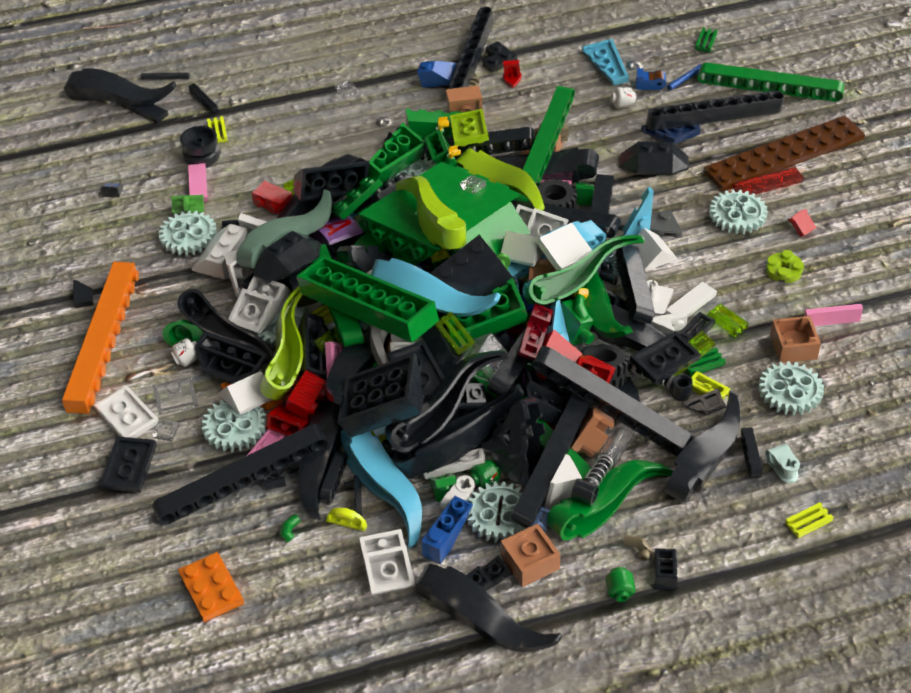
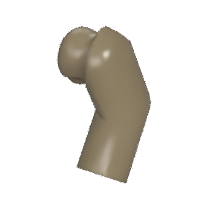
[624,535,652,561]

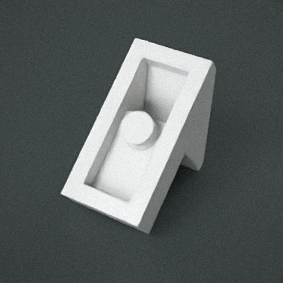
[650,311,688,335]

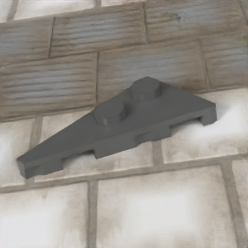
[618,210,682,238]

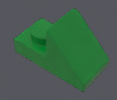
[576,182,594,206]
[428,473,457,502]

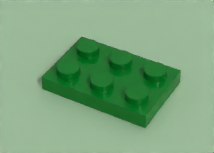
[331,176,383,220]

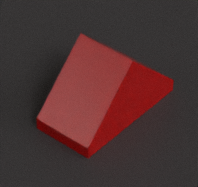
[576,355,615,383]

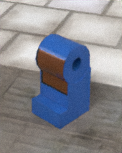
[636,68,667,90]

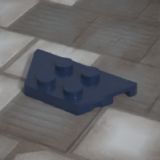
[641,124,701,144]

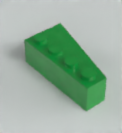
[405,108,463,141]
[368,123,427,183]
[445,278,529,348]

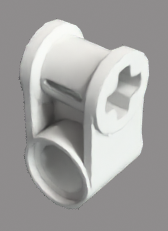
[440,475,475,509]

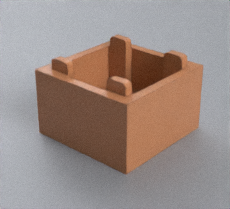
[446,85,482,113]
[770,316,821,363]
[501,523,560,587]

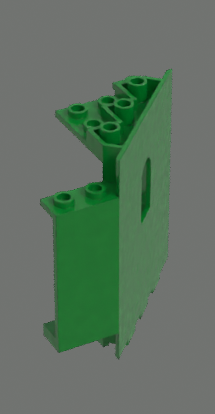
[355,162,531,266]

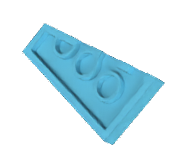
[582,39,629,86]

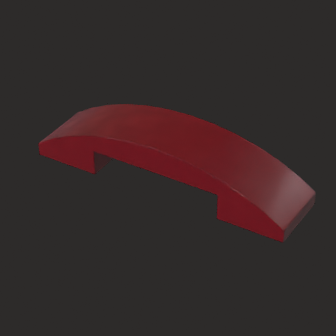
[518,303,553,361]

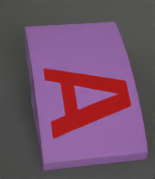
[312,216,363,245]

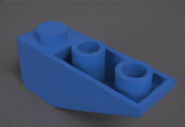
[421,496,473,565]

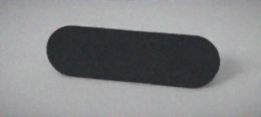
[344,475,362,516]

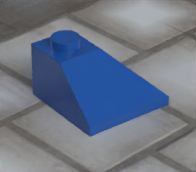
[417,61,457,88]

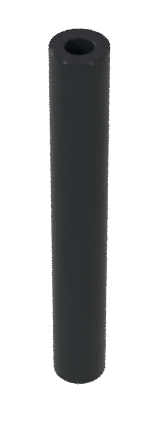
[141,72,190,80]

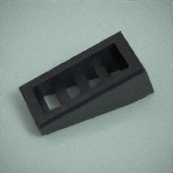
[655,549,678,591]

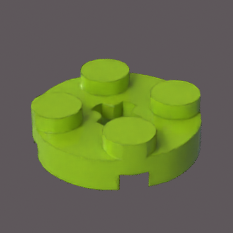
[766,250,804,283]

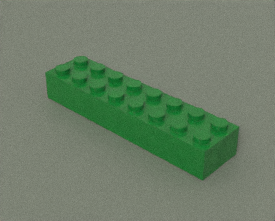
[296,256,439,343]

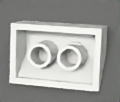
[192,224,248,280]

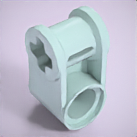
[765,444,800,484]

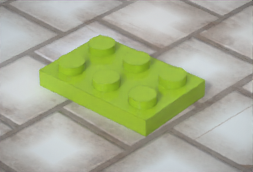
[450,109,489,147]

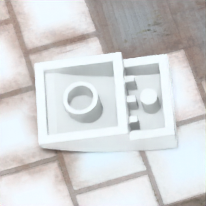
[516,204,569,237]
[228,276,291,334]
[359,529,415,595]

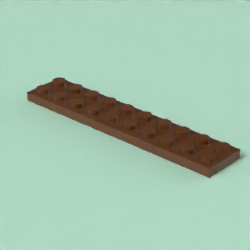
[703,115,865,192]

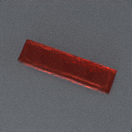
[733,167,804,195]

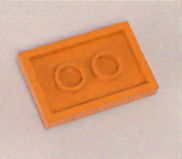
[178,552,244,622]

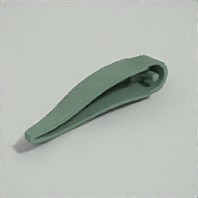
[236,190,332,270]

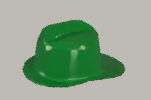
[162,319,204,347]

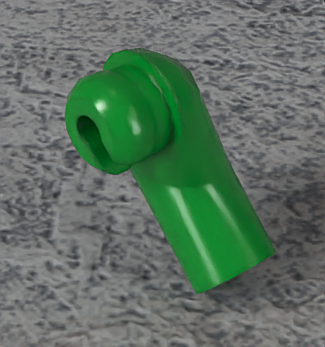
[279,514,301,543]

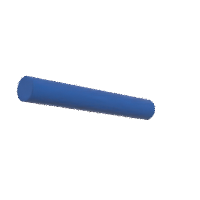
[667,64,701,91]

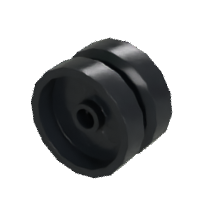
[180,125,220,167]

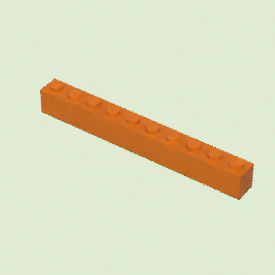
[62,262,139,414]

